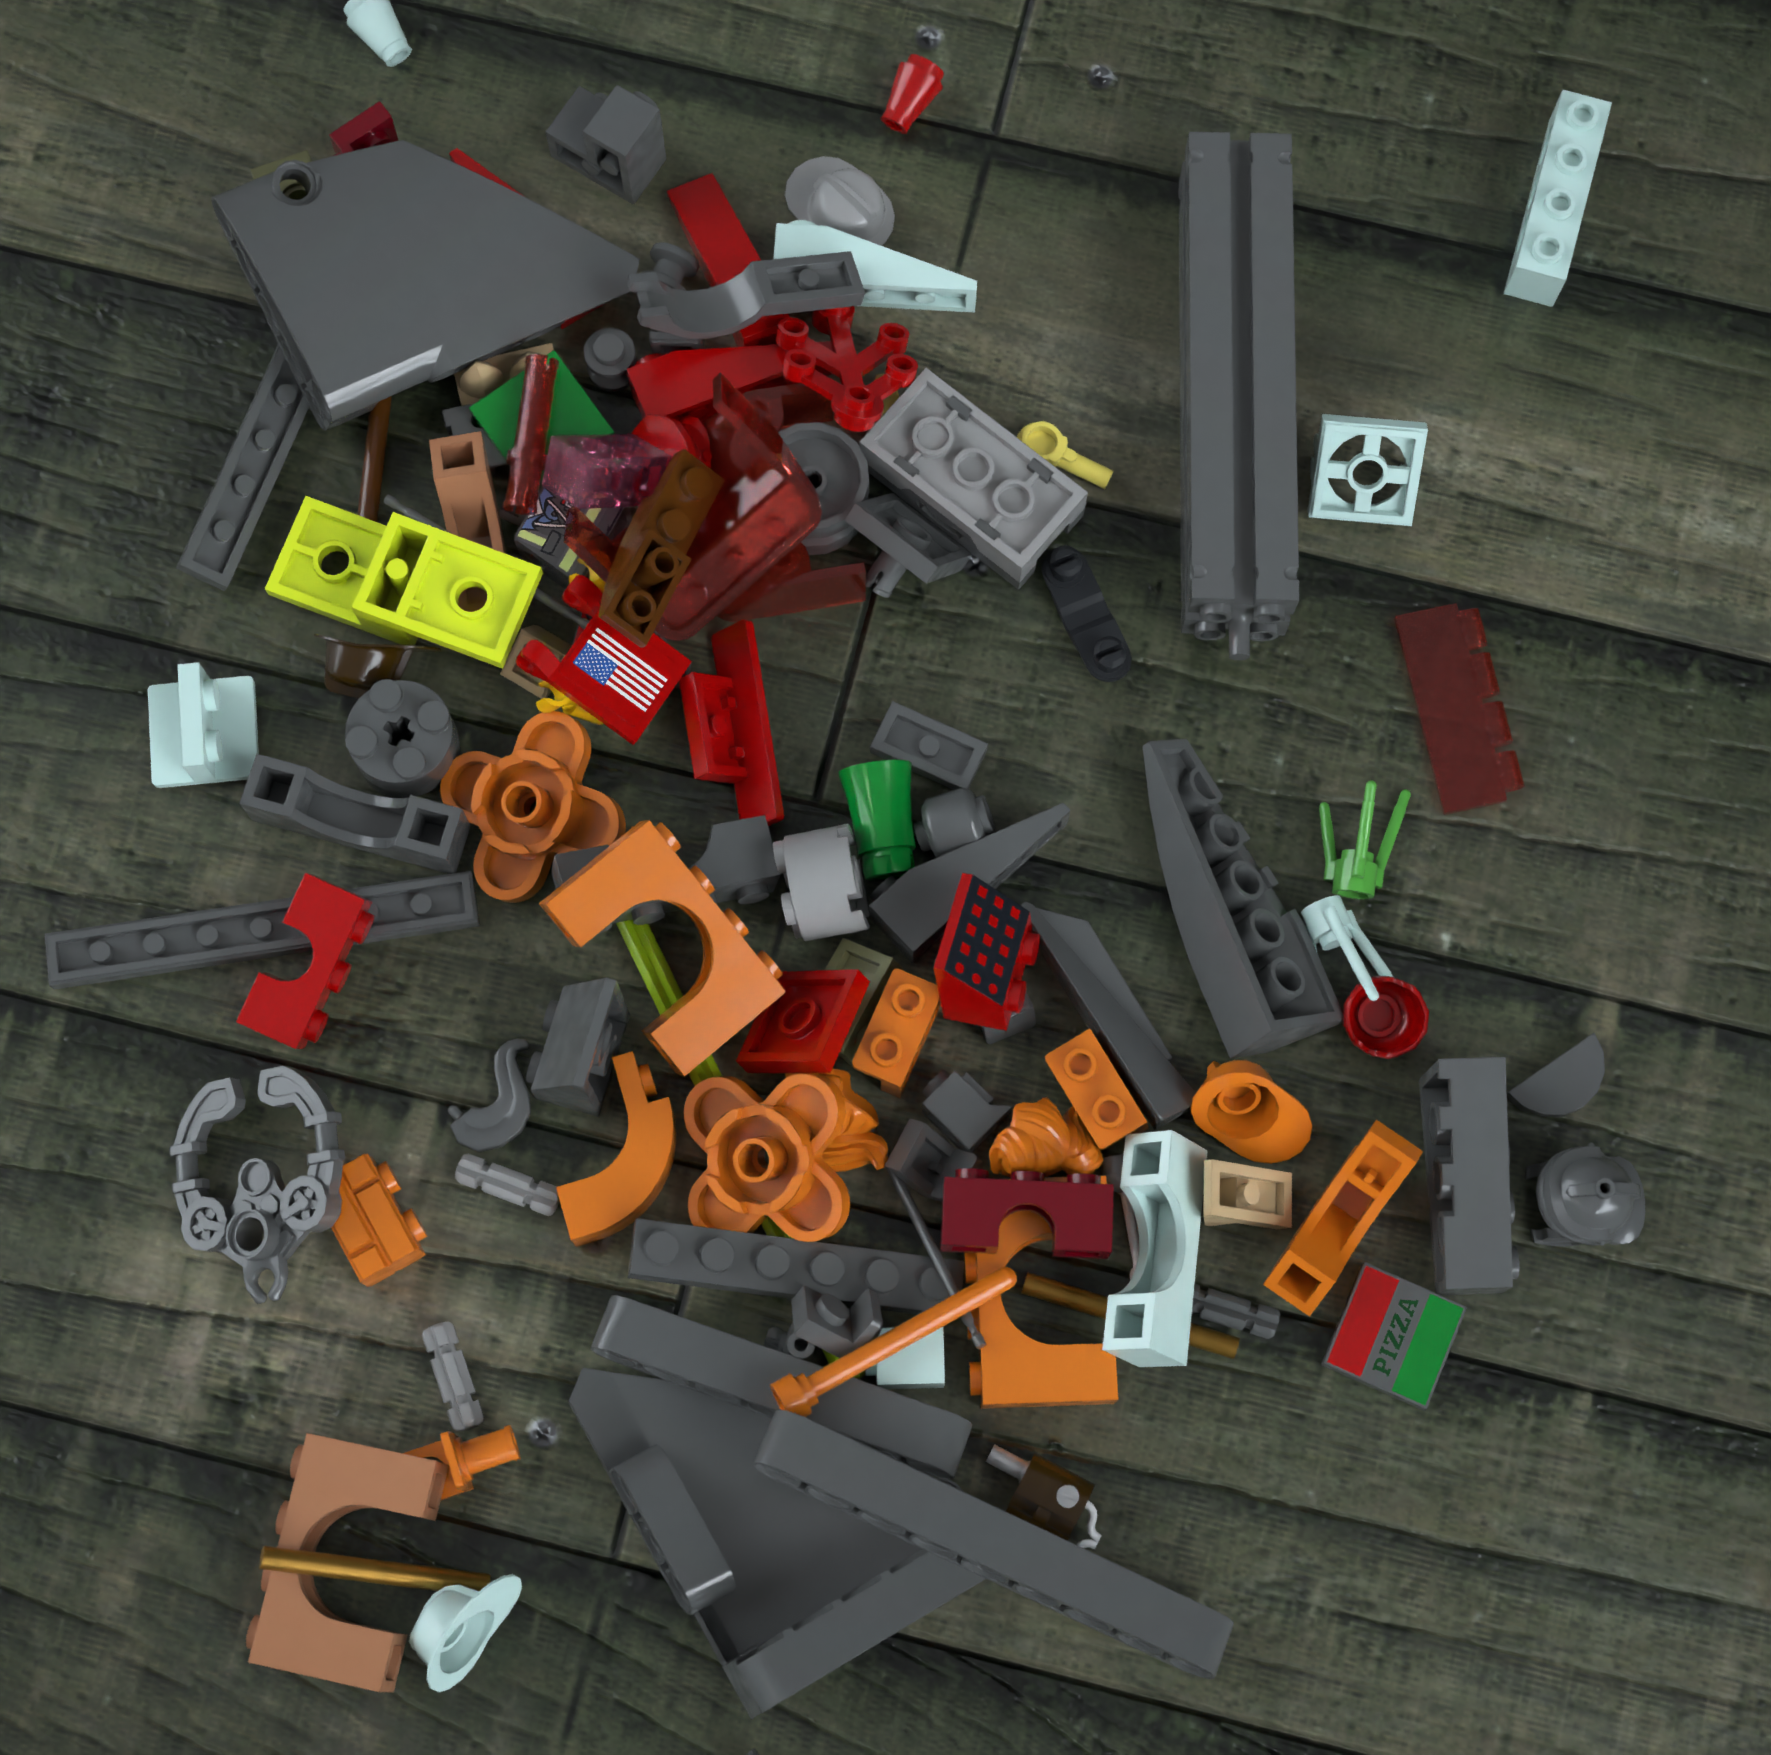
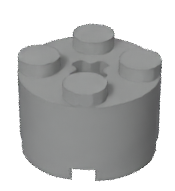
[773,823,870,942]

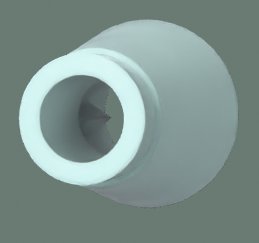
[344,0,412,67]

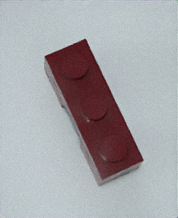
[940,1168,1114,1259]

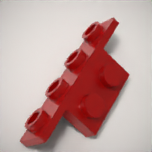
[679,619,784,826]

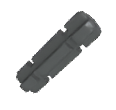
[1192,1284,1280,1339]

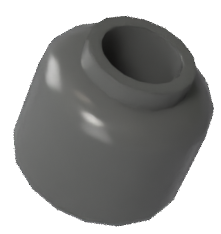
[914,788,996,858]

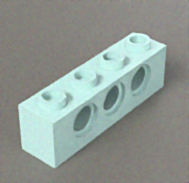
[1504,90,1612,307]

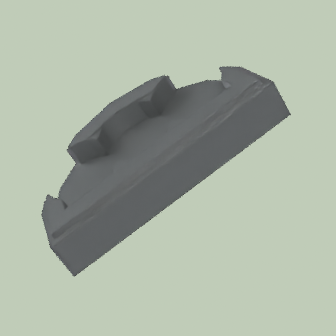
[1507,1033,1605,1118]

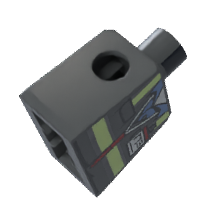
[499,478,632,589]

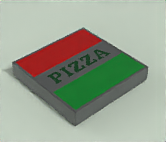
[1321,1262,1467,1411]

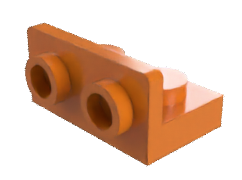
[852,968,941,1098]
[1045,1028,1149,1149]

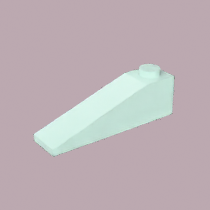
[774,220,977,313]

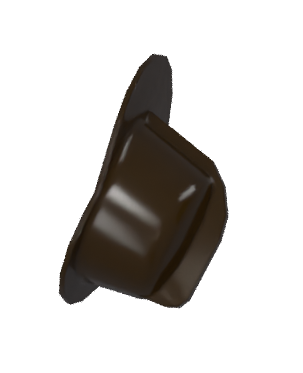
[314,634,441,699]

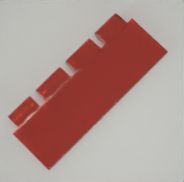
[1394,603,1525,815]

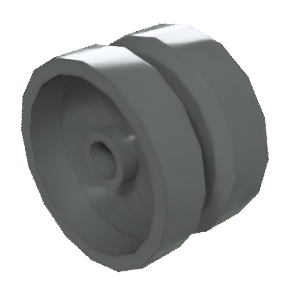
[754,422,869,555]

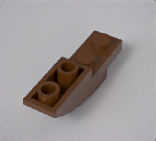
[599,449,725,648]

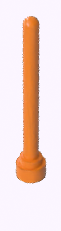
[770,1267,1017,1417]

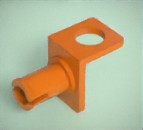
[402,1425,521,1500]

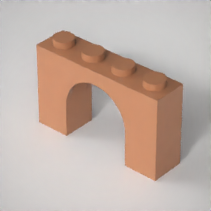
[246,1433,449,1692]

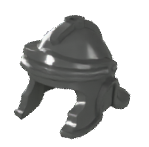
[1525,1143,1646,1247]

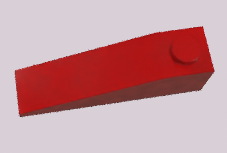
[666,173,790,347]
[626,341,833,423]

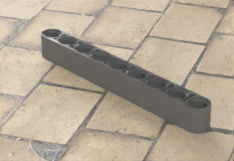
[753,1410,1234,1679]

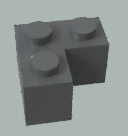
[546,85,667,205]

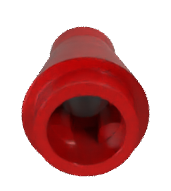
[881,54,944,134]

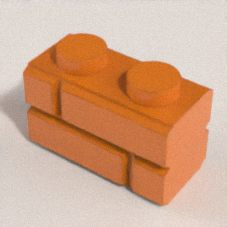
[331,1153,428,1287]

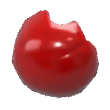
[1342,976,1429,1059]

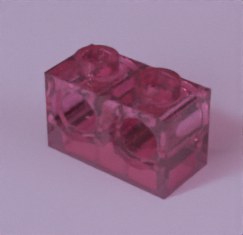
[541,434,672,509]

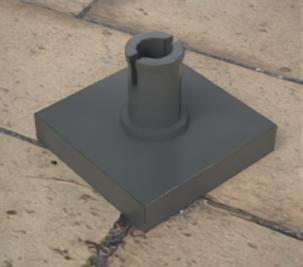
[845,493,973,597]

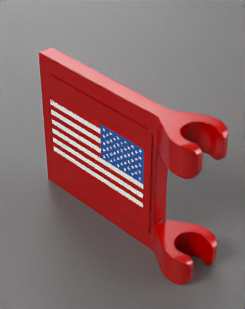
[516,575,692,745]

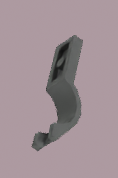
[627,251,865,339]

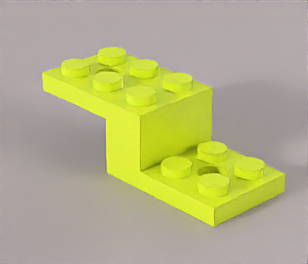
[265,496,543,669]

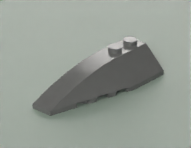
[1143,739,1343,1059]

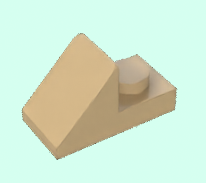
[1203,1159,1292,1229]

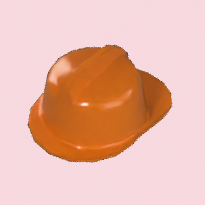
[1191,1060,1312,1164]

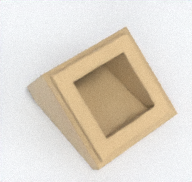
[500,625,572,699]

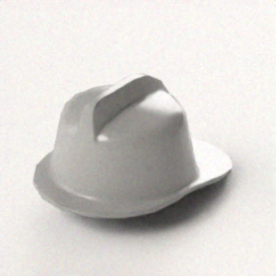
[785,156,895,246]

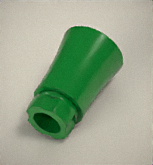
[838,759,916,881]

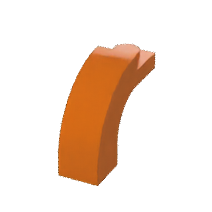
[556,1051,677,1247]
[1263,1119,1423,1317]

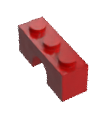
[236,873,375,1049]

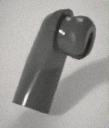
[763,1323,815,1358]

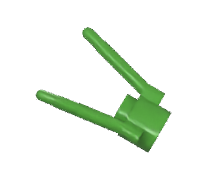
[1319,780,1411,899]

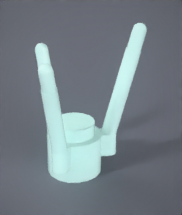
[1301,895,1393,1001]

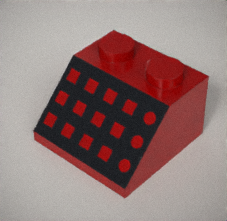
[933,873,1040,1031]

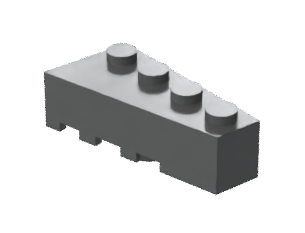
[1419,1057,1520,1295]

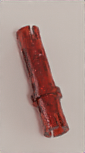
[503,354,559,515]

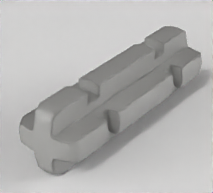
[455,1153,560,1216]
[422,1322,484,1432]

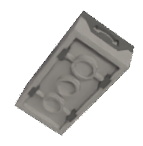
[859,368,1088,590]

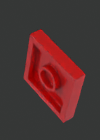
[736,969,870,1073]

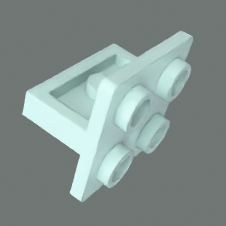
[148,662,259,788]

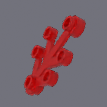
[775,306,918,432]

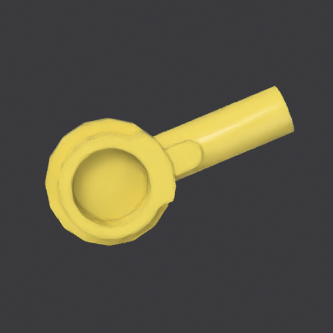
[1017,421,1114,489]

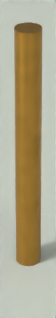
[1021,1272,1240,1359]
[259,1546,490,1591]

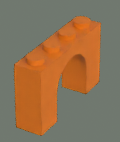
[539,820,786,1076]
[964,1176,1118,1409]

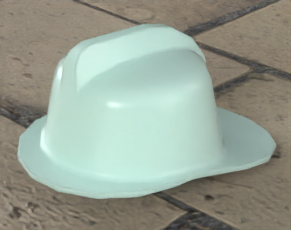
[409,1574,522,1692]

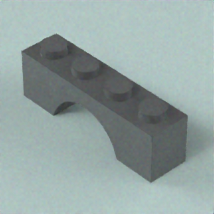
[239,754,471,874]
[551,815,781,933]

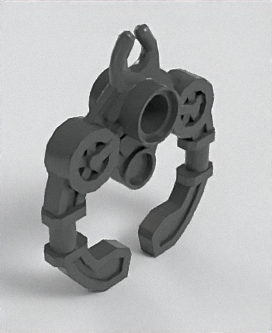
[169,1065,345,1304]

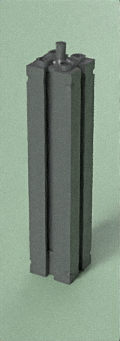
[1179,132,1299,661]

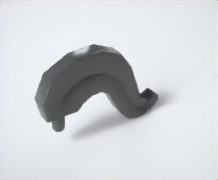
[448,1039,531,1153]

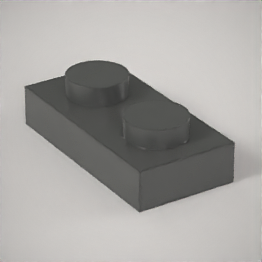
[870,701,988,790]

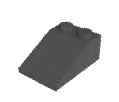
[526,978,630,1117]

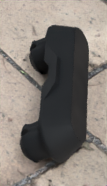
[1042,545,1132,682]

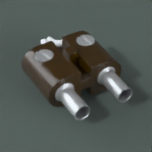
[986,1444,1102,1550]

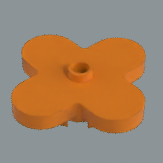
[440,711,626,903]
[684,1073,850,1242]

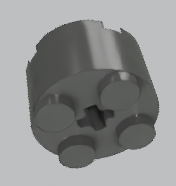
[345,679,461,798]

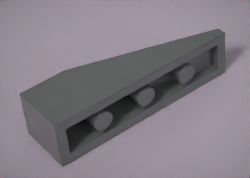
[869,803,1071,964]

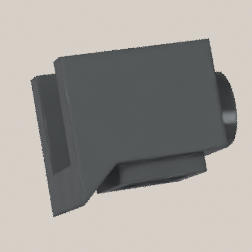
[921,1070,1013,1153]

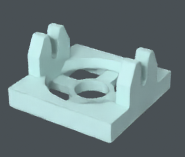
[1308,414,1428,526]

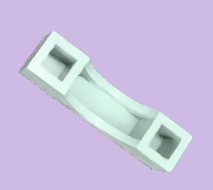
[1102,1130,1207,1367]

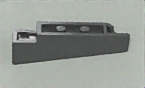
[1020,902,1196,1131]

